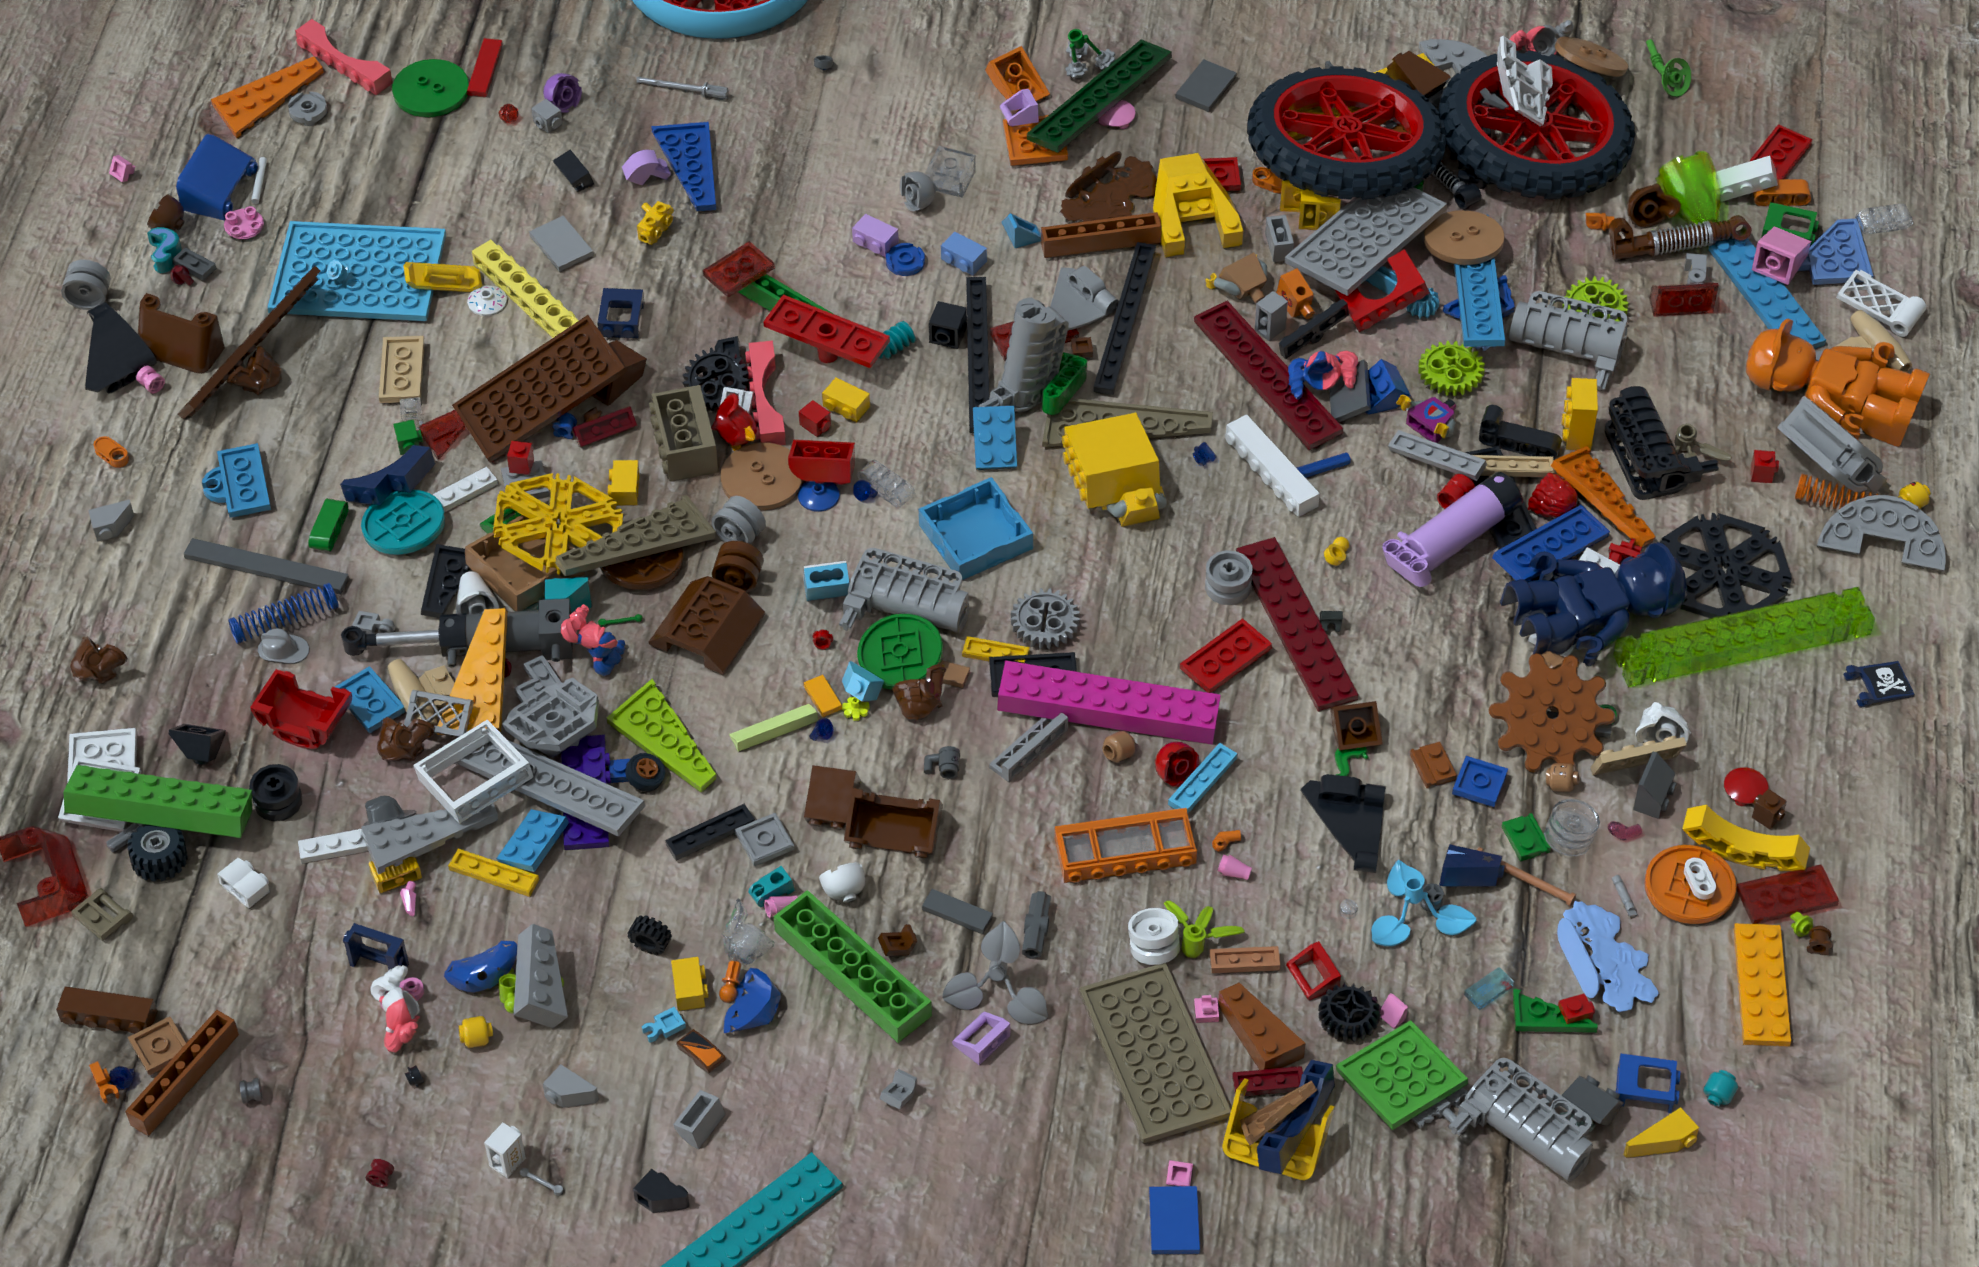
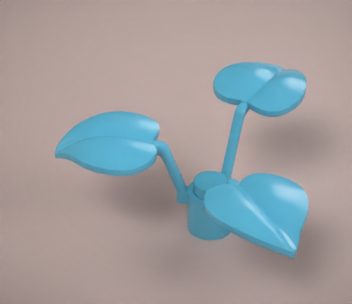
[1371,860,1477,946]

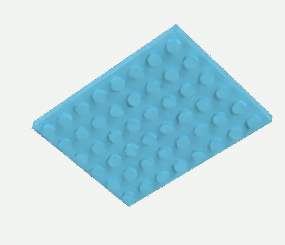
[267,221,446,321]

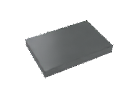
[1175,59,1237,112]
[1329,360,1371,423]

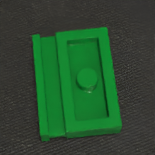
[1502,813,1551,862]

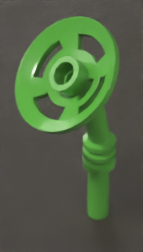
[1646,39,1691,97]

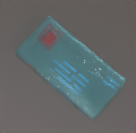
[1464,967,1515,1010]

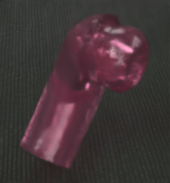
[1607,821,1642,841]

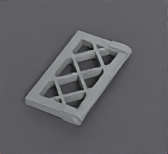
[404,690,474,737]

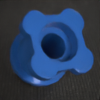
[552,412,577,439]

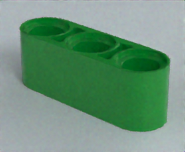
[308,498,349,552]

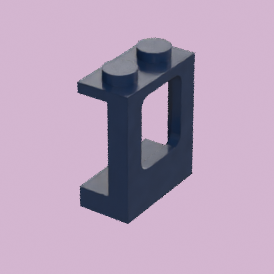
[597,288,645,339]
[343,923,409,970]

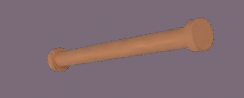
[1477,847,1576,906]

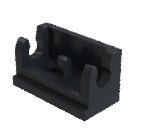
[552,149,594,192]

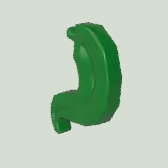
[1335,747,1368,776]

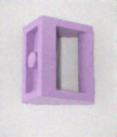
[1000,89,1039,126]
[952,1012,1010,1065]

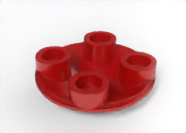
[1724,767,1769,806]

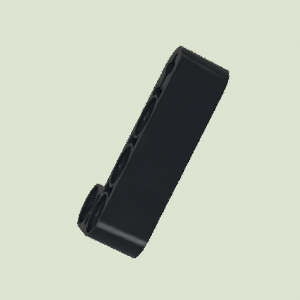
[1479,405,1562,460]

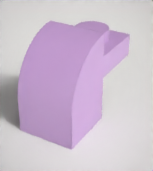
[622,150,671,185]

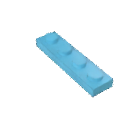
[1168,743,1238,814]

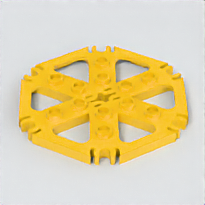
[493,473,623,575]

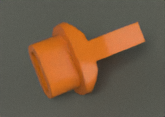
[1586,213,1614,231]

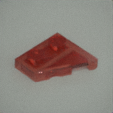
[419,410,465,460]

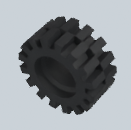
[627,915,672,955]

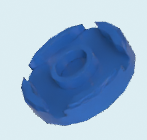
[886,243,925,276]

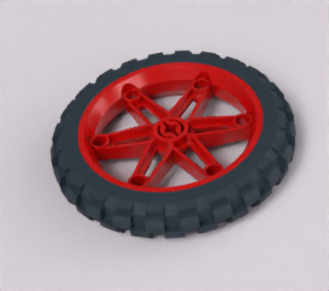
[1438,51,1636,200]
[1247,66,1447,200]

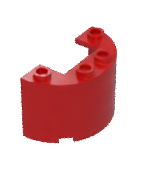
[250,669,352,749]

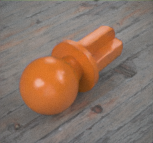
[719,961,741,1003]

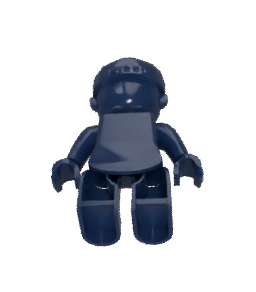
[1500,542,1687,667]

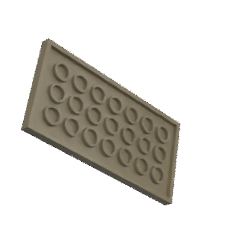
[1079,963,1231,1144]

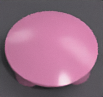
[1099,100,1135,129]
[224,206,264,239]

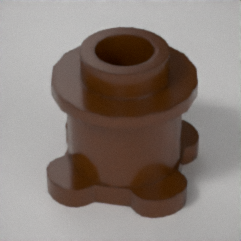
[1807,926,1832,955]

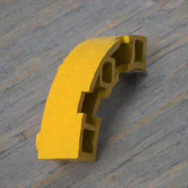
[1682,805,1810,871]

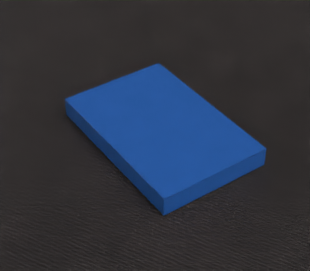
[1149,1186,1200,1254]

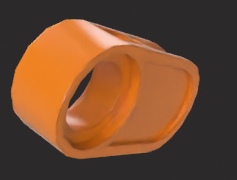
[1252,167,1282,194]
[93,436,129,468]

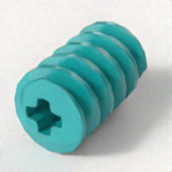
[878,321,916,359]

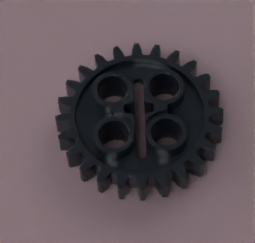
[683,347,749,412]

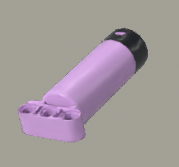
[1382,472,1523,587]

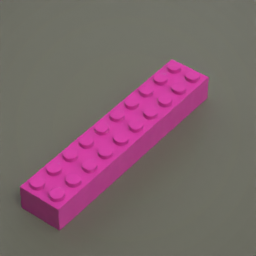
[997,661,1221,745]

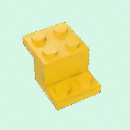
[1280,180,1341,230]

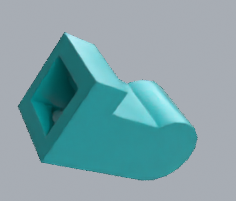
[748,866,795,907]

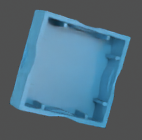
[918,477,1033,580]

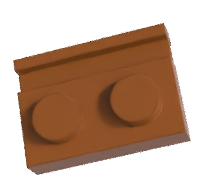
[1410,742,1457,789]

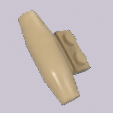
[1836,310,1912,372]
[388,659,454,726]

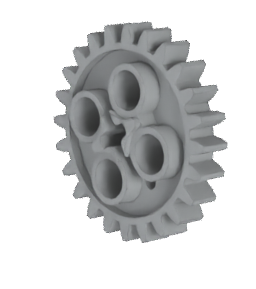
[1011,588,1080,649]

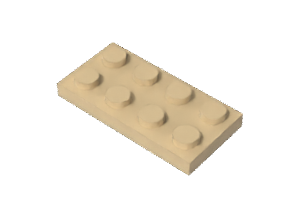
[379,336,425,403]
[1590,736,1687,776]

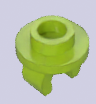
[1790,912,1813,937]

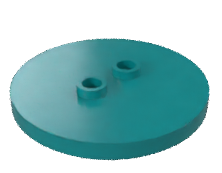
[361,489,446,555]

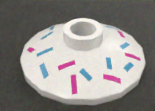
[467,286,507,316]

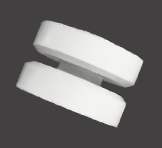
[1128,908,1180,965]

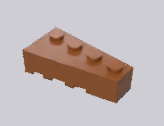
[1218,983,1306,1070]

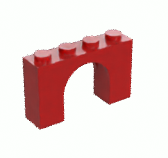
[1335,249,1430,332]

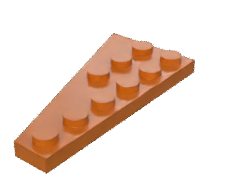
[211,56,323,139]
[1551,446,1656,547]

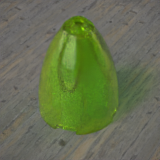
[1655,151,1721,226]

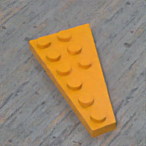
[436,608,508,735]

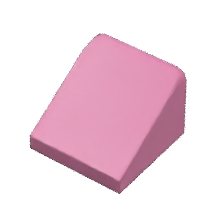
[1380,993,1408,1029]
[1166,1160,1193,1186]

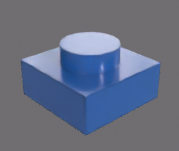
[609,758,631,783]

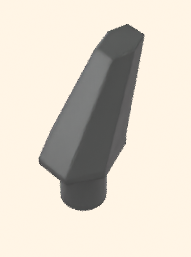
[1480,88,1509,110]

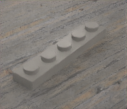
[1388,430,1487,481]

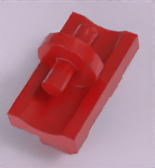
[1609,538,1642,564]

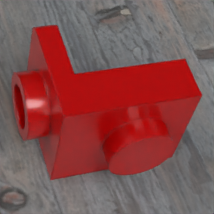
[1558,993,1595,1024]

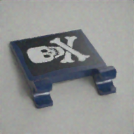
[1843,661,1915,708]

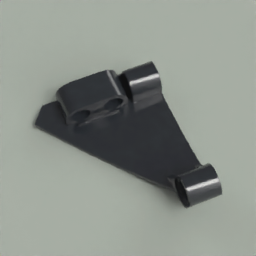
[85,302,157,394]
[1300,774,1386,873]

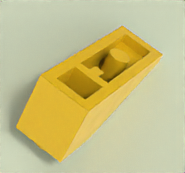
[1623,1107,1699,1158]

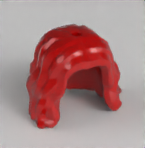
[1528,473,1577,519]

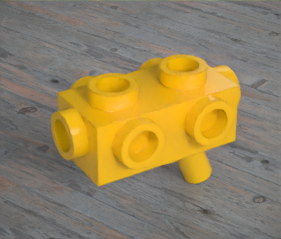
[637,201,674,245]

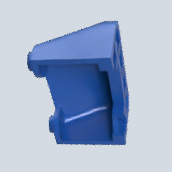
[176,134,258,220]

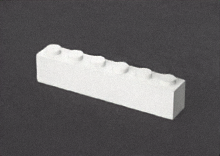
[1225,414,1320,517]

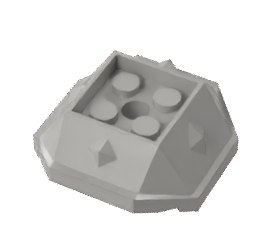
[503,678,599,758]

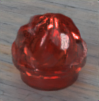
[498,104,518,123]

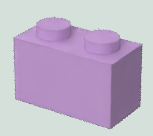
[852,214,899,257]

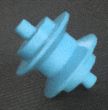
[327,260,349,282]

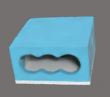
[803,561,849,601]

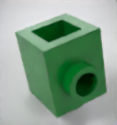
[393,420,423,455]

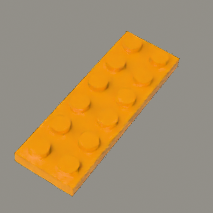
[1733,923,1791,1047]

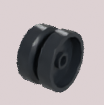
[249,764,302,821]

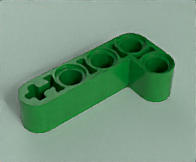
[1042,352,1087,415]

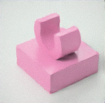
[109,155,136,182]
[1194,995,1219,1023]

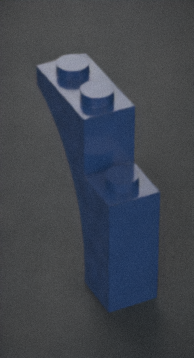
[340,445,436,505]

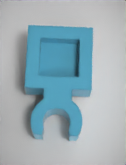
[642,1007,686,1043]

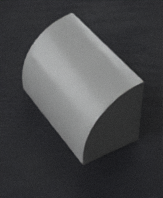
[673,1090,725,1149]

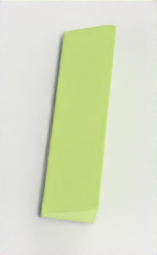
[729,704,818,752]

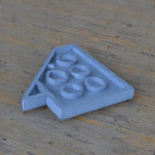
[1798,219,1873,285]

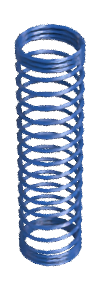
[228,583,339,644]

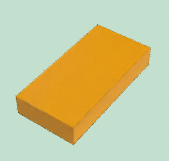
[803,675,842,717]

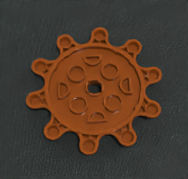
[1489,653,1616,773]

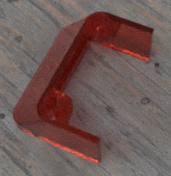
[0,826,89,927]

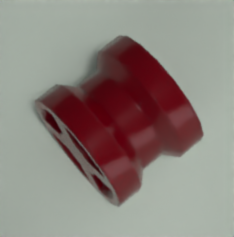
[365,1159,394,1188]

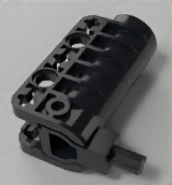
[1604,386,1719,500]

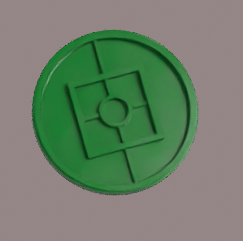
[392,59,469,117]
[857,614,944,690]

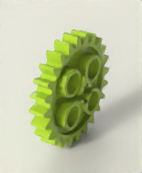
[1562,276,1628,322]
[1418,341,1485,396]

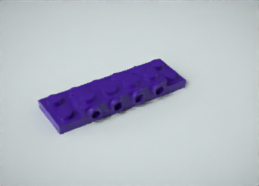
[561,735,611,850]

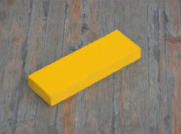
[962,636,1030,663]

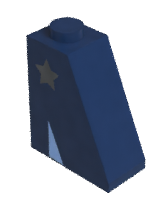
[1439,844,1505,887]

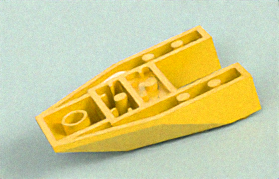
[1153,153,1243,257]

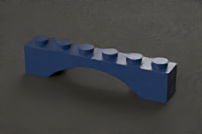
[1257,1060,1335,1174]

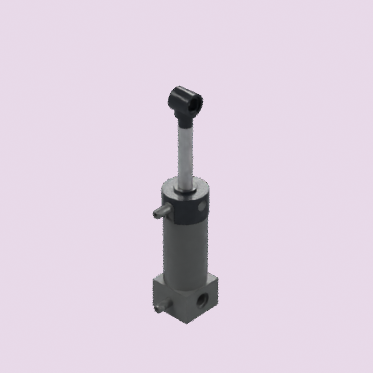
[341,598,573,668]

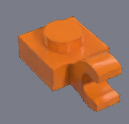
[89,1061,120,1104]

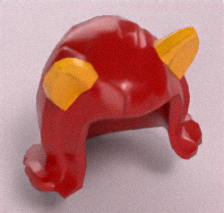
[711,393,757,451]

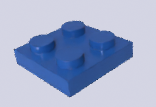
[1452,756,1508,807]

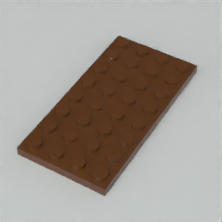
[452,315,627,463]

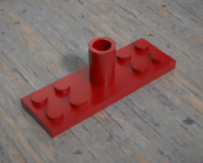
[763,295,890,369]

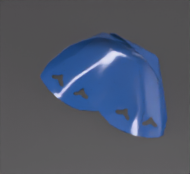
[444,941,517,993]
[723,968,781,1033]

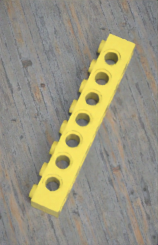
[472,240,579,338]

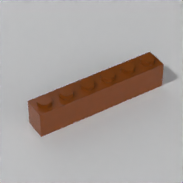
[1041,212,1161,258]
[125,1010,239,1136]

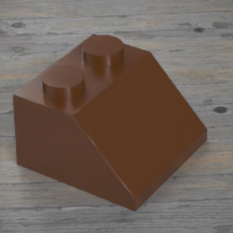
[1330,701,1383,751]

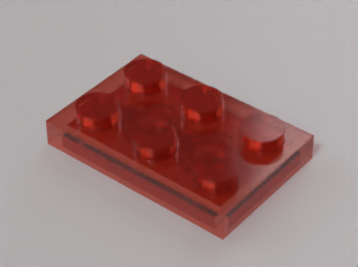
[702,241,775,298]

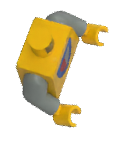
[1102,486,1166,527]

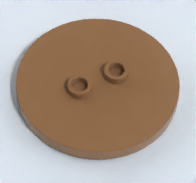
[1555,36,1629,77]
[1424,210,1504,265]
[721,443,804,510]

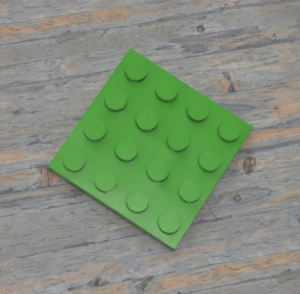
[1336,1020,1468,1130]

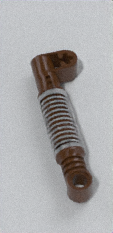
[1609,215,1752,260]

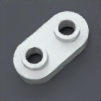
[1684,858,1716,900]

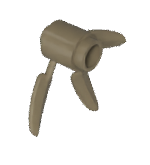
[1674,423,1732,461]

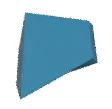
[1001,213,1041,248]

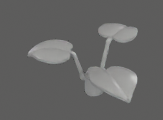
[942,921,1048,1024]

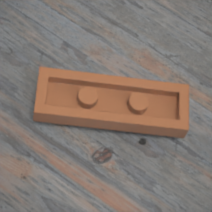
[1210,946,1280,973]

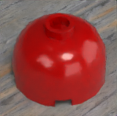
[1155,742,1199,787]

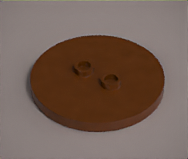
[600,547,683,590]

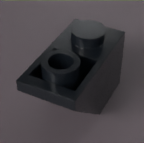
[633,1168,690,1213]

